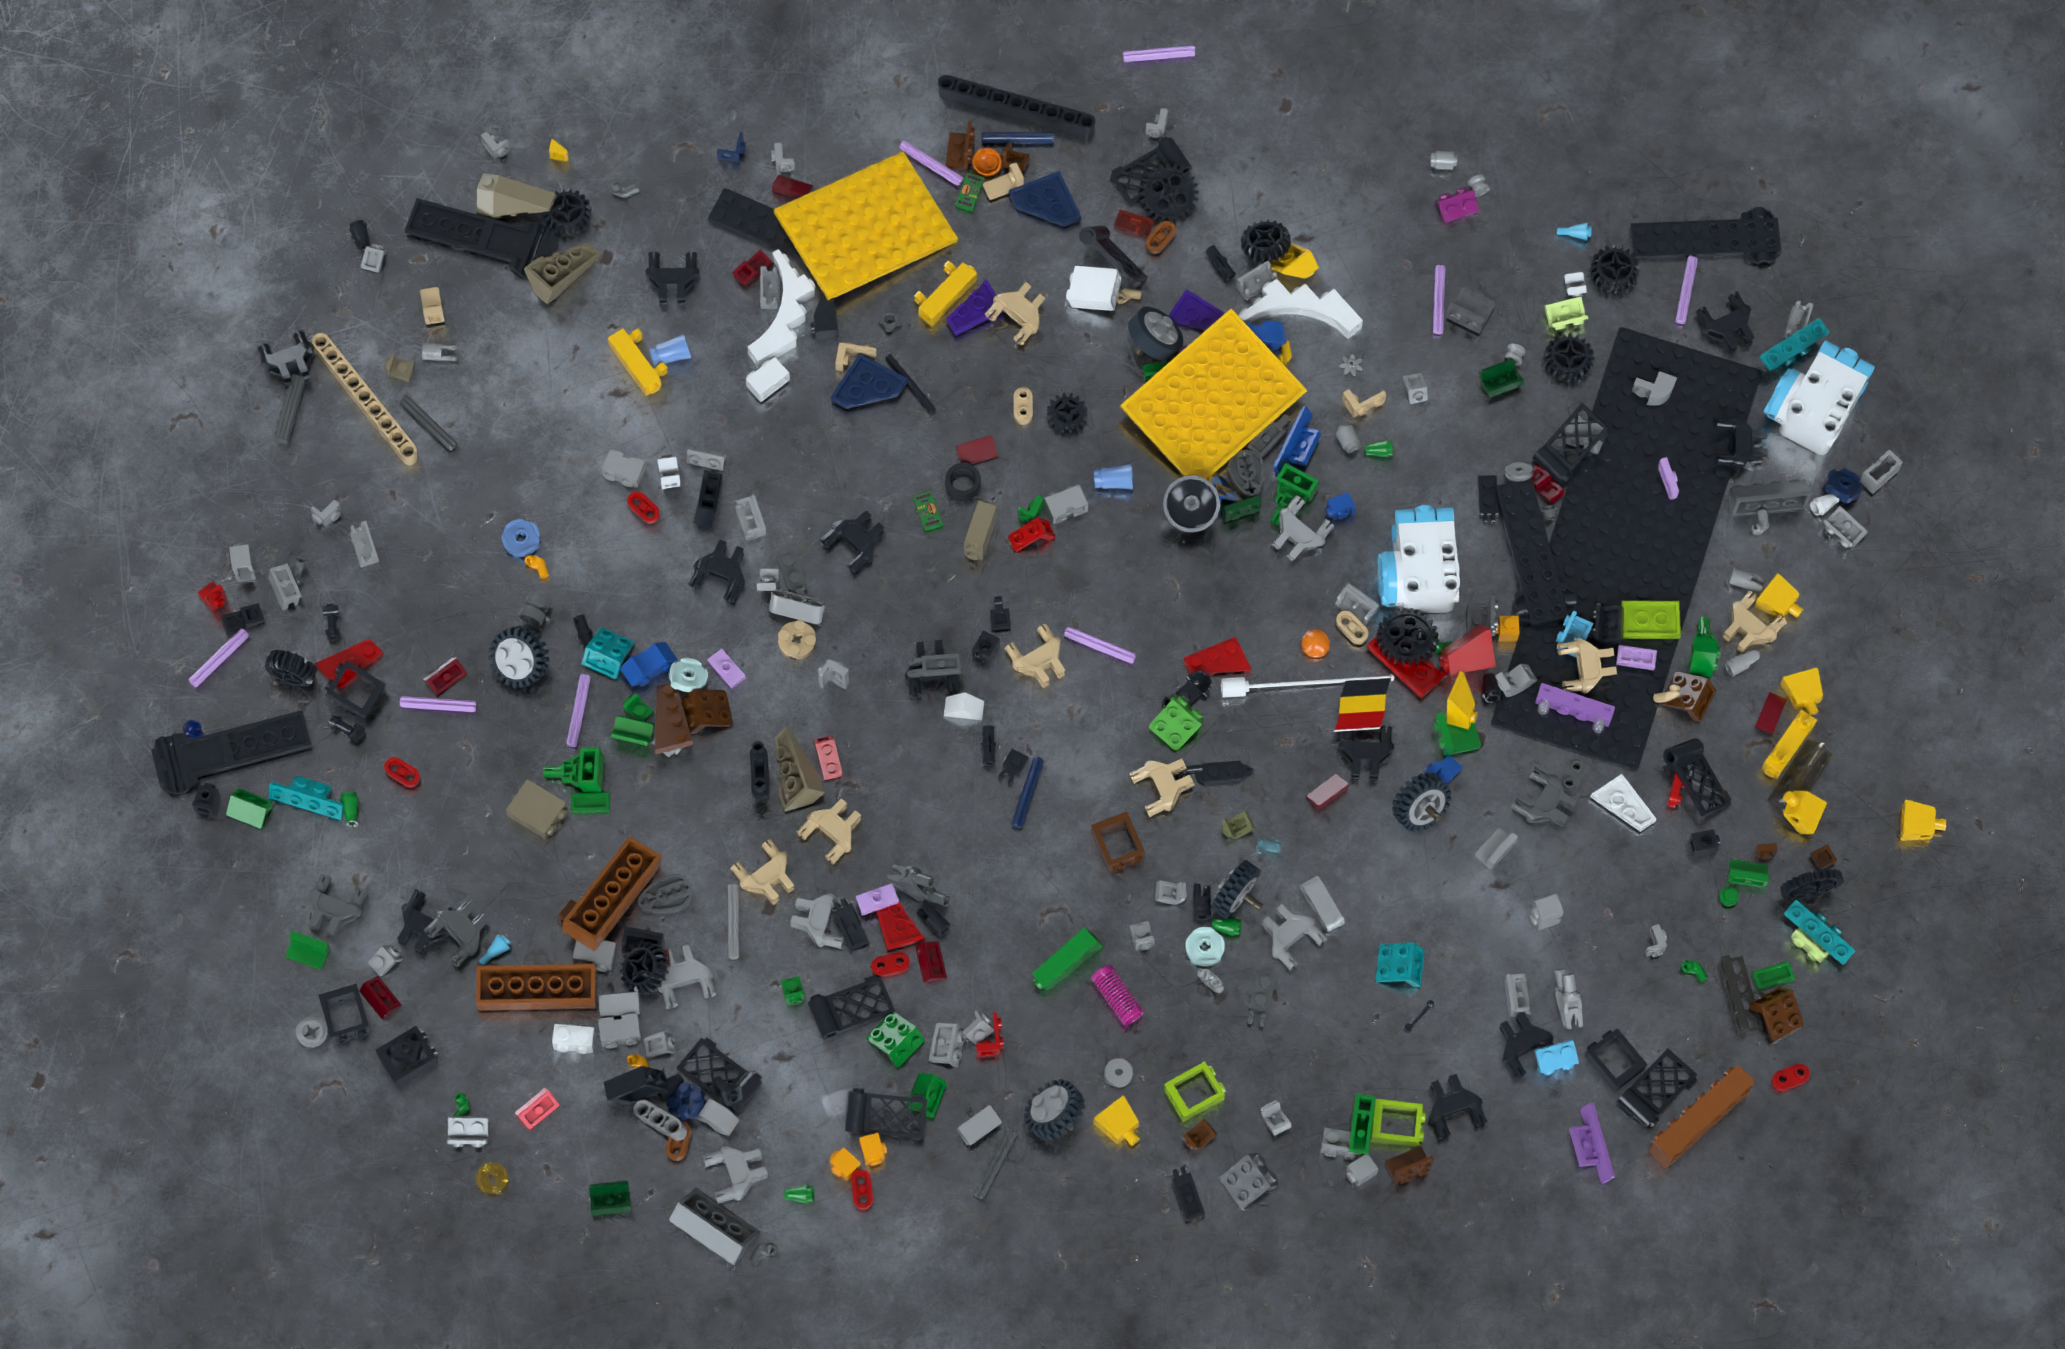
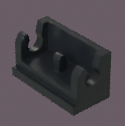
[621,926,665,953]

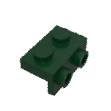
[1479,358,1524,397]
[1220,495,1262,522]
[589,1181,631,1216]

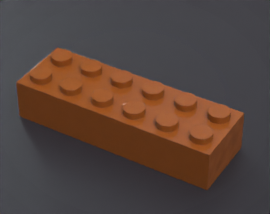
[562,836,662,952]
[476,964,597,1011]
[1649,1065,1755,1169]

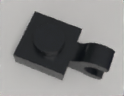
[990,596,1011,630]

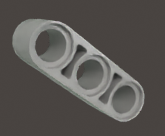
[768,589,825,624]
[1300,876,1345,933]
[633,1100,687,1141]

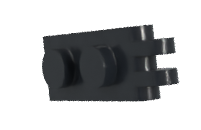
[1477,475,1499,524]
[833,896,870,951]
[1171,1166,1205,1222]

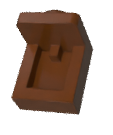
[1001,142,1030,171]
[1183,1119,1217,1150]

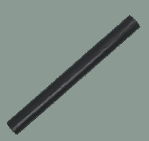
[885,354,936,414]

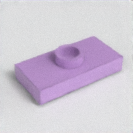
[1658,457,1679,500]
[1616,645,1657,670]
[707,649,746,689]
[855,884,899,916]

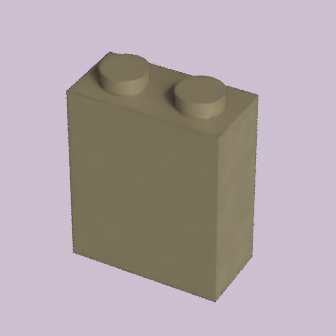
[964,500,997,560]
[506,779,568,840]

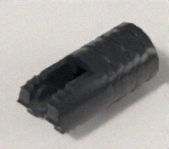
[1193,883,1211,920]
[917,901,951,937]

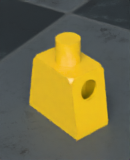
[1755,573,1804,620]
[1780,667,1823,715]
[1783,791,1827,834]
[1900,800,1946,841]
[1093,1095,1140,1146]

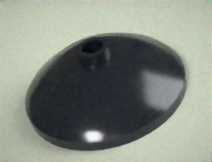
[1163,475,1220,532]

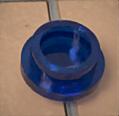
[183,720,202,738]

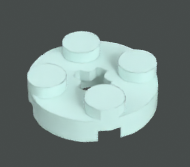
[669,658,708,692]
[1185,927,1225,967]

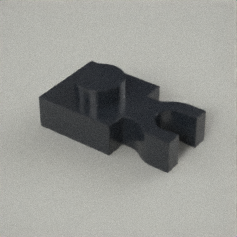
[998,749,1029,785]

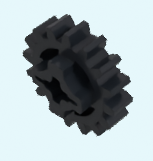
[1047,393,1087,433]

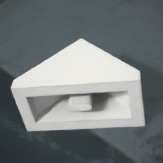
[944,692,984,720]

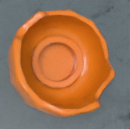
[972,148,1003,176]
[1301,629,1330,658]

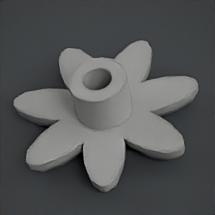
[1339,354,1363,377]

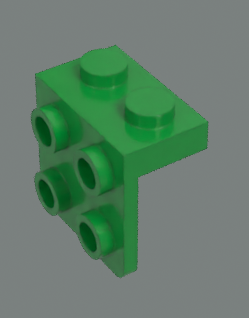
[1433,712,1481,756]
[866,1012,925,1068]

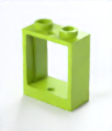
[1163,1061,1226,1122]
[1370,1099,1426,1147]

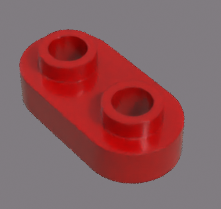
[627,491,660,524]
[384,757,420,788]
[1667,772,1684,808]
[871,952,910,977]
[1771,1063,1810,1092]
[851,1169,873,1210]

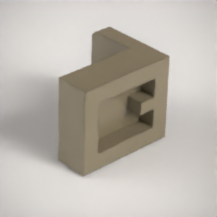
[384,353,415,382]

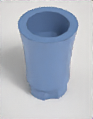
[649,334,691,366]
[1094,463,1133,490]

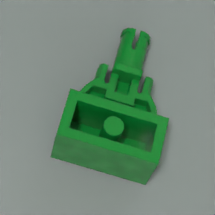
[1270,463,1319,527]
[1689,617,1720,678]
[543,747,604,792]

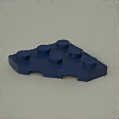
[1009,171,1081,227]
[830,353,908,409]

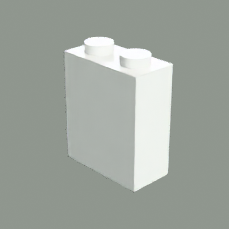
[1066,266,1122,311]

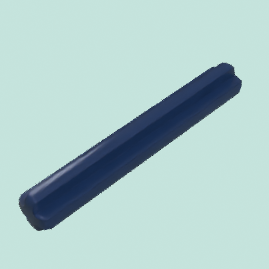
[982,132,1054,143]
[1011,757,1044,828]

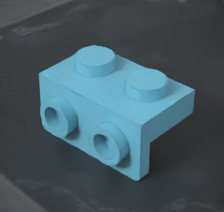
[1556,611,1593,657]
[1534,1039,1579,1075]

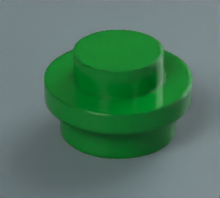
[1719,887,1739,906]

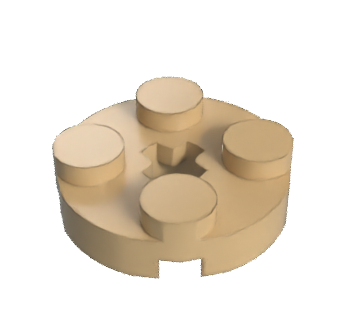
[778,620,816,659]

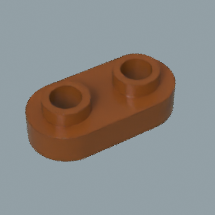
[1146,221,1176,254]
[666,1121,692,1161]

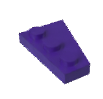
[946,279,1004,336]
[1168,289,1225,331]

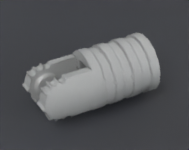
[422,343,457,361]
[1729,567,1766,593]
[1724,650,1760,677]

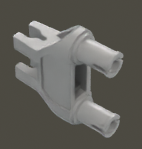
[1272,495,1335,561]
[790,893,854,949]
[1262,904,1328,971]
[657,945,716,1009]
[1554,968,1583,1029]
[702,1146,768,1204]

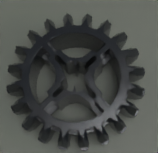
[542,188,592,237]
[1241,219,1291,264]
[1590,244,1640,294]
[1543,333,1595,383]
[264,650,317,687]
[620,942,670,995]

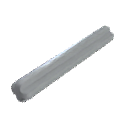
[728,884,739,960]

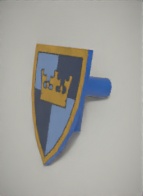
[1208,473,1242,503]

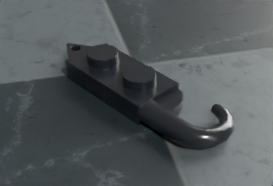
[1176,760,1254,784]

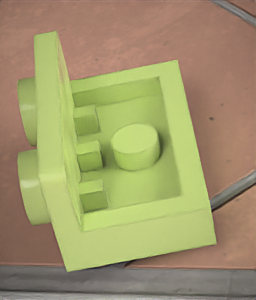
[1544,297,1588,330]
[1791,928,1829,963]

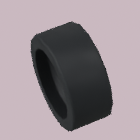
[945,462,981,501]

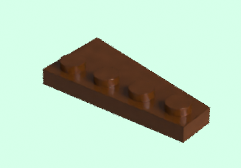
[655,683,693,754]

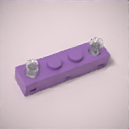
[1535,683,1615,733]

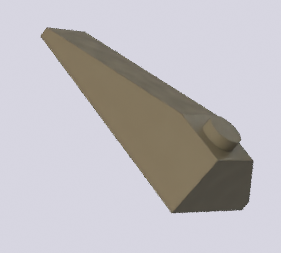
[477,173,556,219]
[524,242,601,304]
[775,727,825,811]

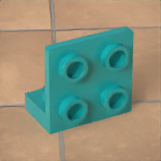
[582,627,635,679]
[1376,942,1425,987]

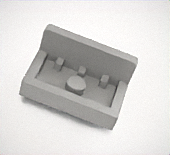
[1823,506,1869,548]
[818,659,849,689]

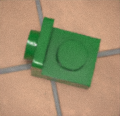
[1017,495,1044,523]
[623,693,654,721]
[780,976,805,1005]

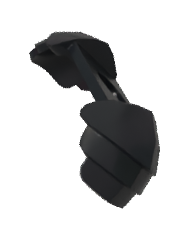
[1162,671,1212,710]

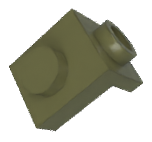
[1221,811,1255,840]

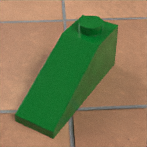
[1348,1094,1376,1155]

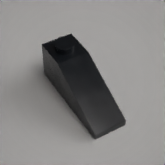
[810,292,838,340]
[693,470,723,528]

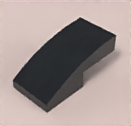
[220,603,264,635]

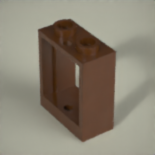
[1091,811,1145,872]

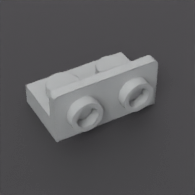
[929,1023,966,1067]
[447,1116,489,1147]
[1321,1128,1361,1160]

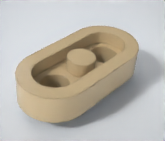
[1014,387,1033,425]
[1336,611,1369,645]

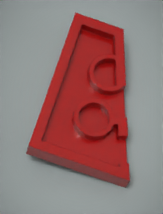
[1183,637,1252,675]
[314,638,383,692]
[876,902,925,951]

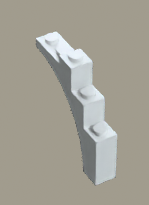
[748,249,816,369]
[1239,278,1363,339]

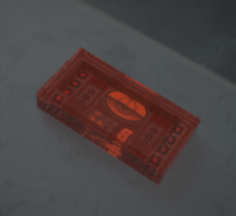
[1114,209,1155,238]

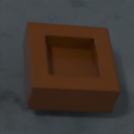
[1754,843,1777,860]
[1810,844,1838,871]

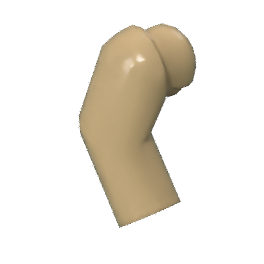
[1117,288,1142,304]
[1653,685,1681,703]

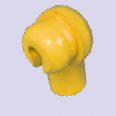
[1276,341,1292,366]

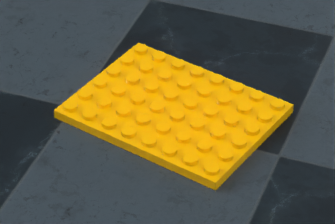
[774,151,958,300]
[1120,309,1307,480]

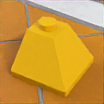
[1271,243,1319,278]
[1447,671,1477,730]

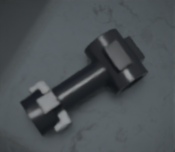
[322,603,340,640]
[328,715,365,742]

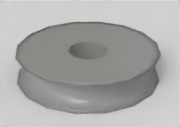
[1505,462,1533,481]
[1104,1058,1133,1088]

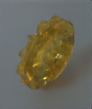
[476,1162,508,1194]

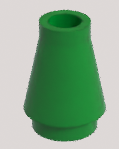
[1366,439,1393,458]
[340,792,359,821]
[1212,917,1242,936]
[784,1184,814,1204]

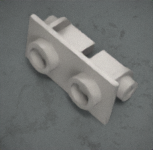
[686,446,727,471]

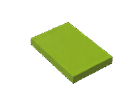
[1621,601,1681,639]

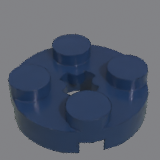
[1824,468,1863,503]
[666,1082,706,1122]

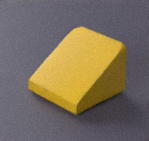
[549,139,569,162]

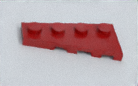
[1366,636,1448,699]

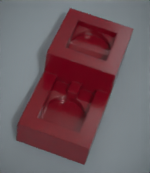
[732,249,774,286]
[1528,464,1565,505]
[1755,692,1787,735]

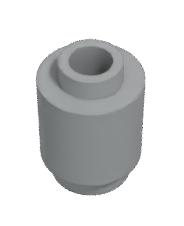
[1430,151,1457,170]
[1335,424,1361,453]

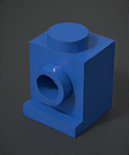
[1325,492,1356,520]

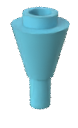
[1557,222,1592,241]
[479,934,511,966]

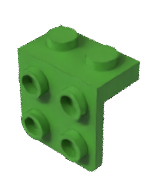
[1149,693,1204,750]

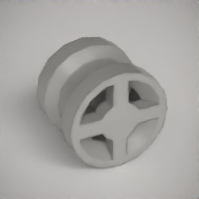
[1467,174,1490,197]
[1504,344,1526,366]

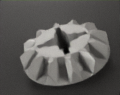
[1197,968,1224,993]
[296,1017,328,1048]

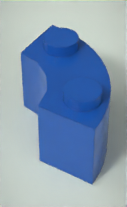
[1246,321,1287,351]
[620,642,678,686]

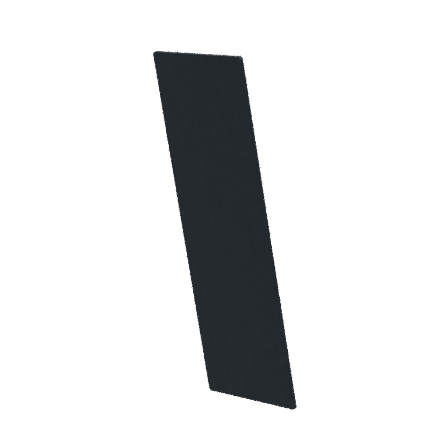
[1491,327,1762,771]

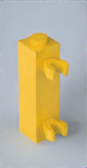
[914,261,977,327]
[608,328,668,396]
[1761,710,1817,779]

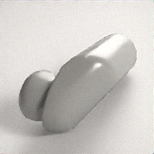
[1751,509,1769,535]

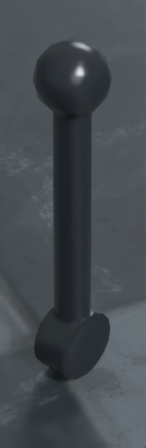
[1404,1000,1434,1032]

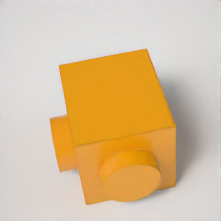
[1495,616,1519,642]
[859,1133,887,1166]
[830,1147,861,1182]

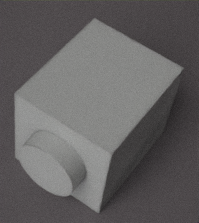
[1346,1155,1379,1187]

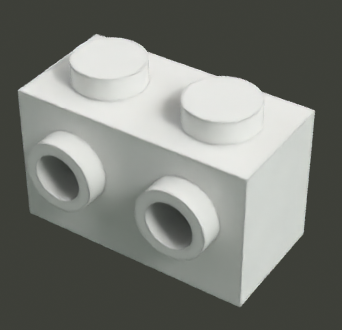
[746,357,790,402]
[552,1024,595,1054]

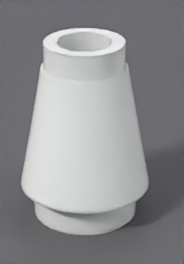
[1810,494,1839,516]

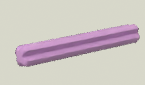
[1123,45,1195,62]
[899,141,963,186]
[1676,256,1698,324]
[1433,265,1446,335]
[1064,626,1136,664]
[189,629,249,687]
[567,674,590,747]
[400,696,476,712]

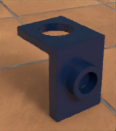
[717,132,746,162]

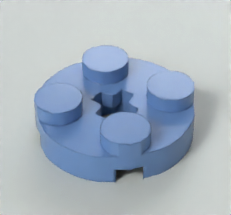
[502,519,540,558]

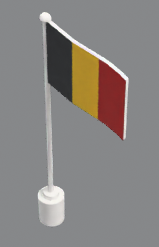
[1220,674,1395,732]

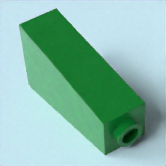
[1032,927,1104,990]

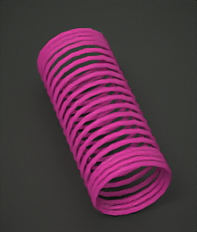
[1091,964,1144,1026]

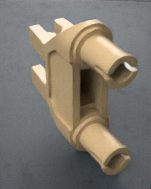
[985,282,1045,345]
[1722,591,1787,654]
[1004,624,1065,688]
[1557,638,1617,694]
[1129,759,1195,817]
[796,799,861,864]
[730,839,795,905]

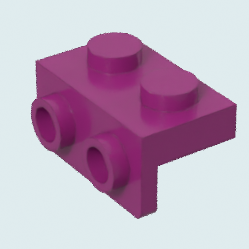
[1435,187,1479,223]

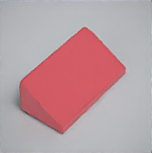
[515,1088,560,1130]

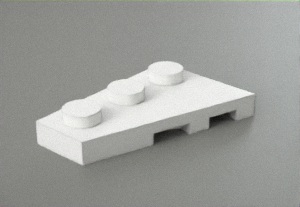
[1590,774,1657,832]

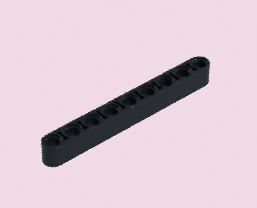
[938,75,1095,137]

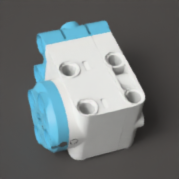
[1763,340,1876,455]
[1377,505,1460,614]

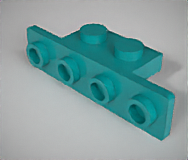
[1760,318,1829,371]
[268,775,344,820]
[1784,900,1856,964]

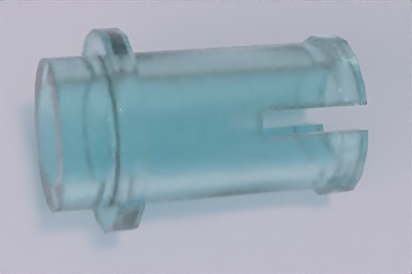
[1257,838,1282,855]

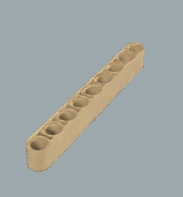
[312,333,418,465]

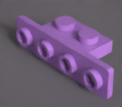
[1569,1103,1615,1183]

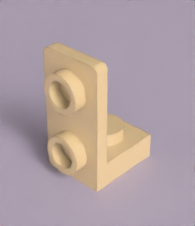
[983,162,1024,200]
[420,287,445,325]
[835,342,877,371]
[1342,389,1387,418]

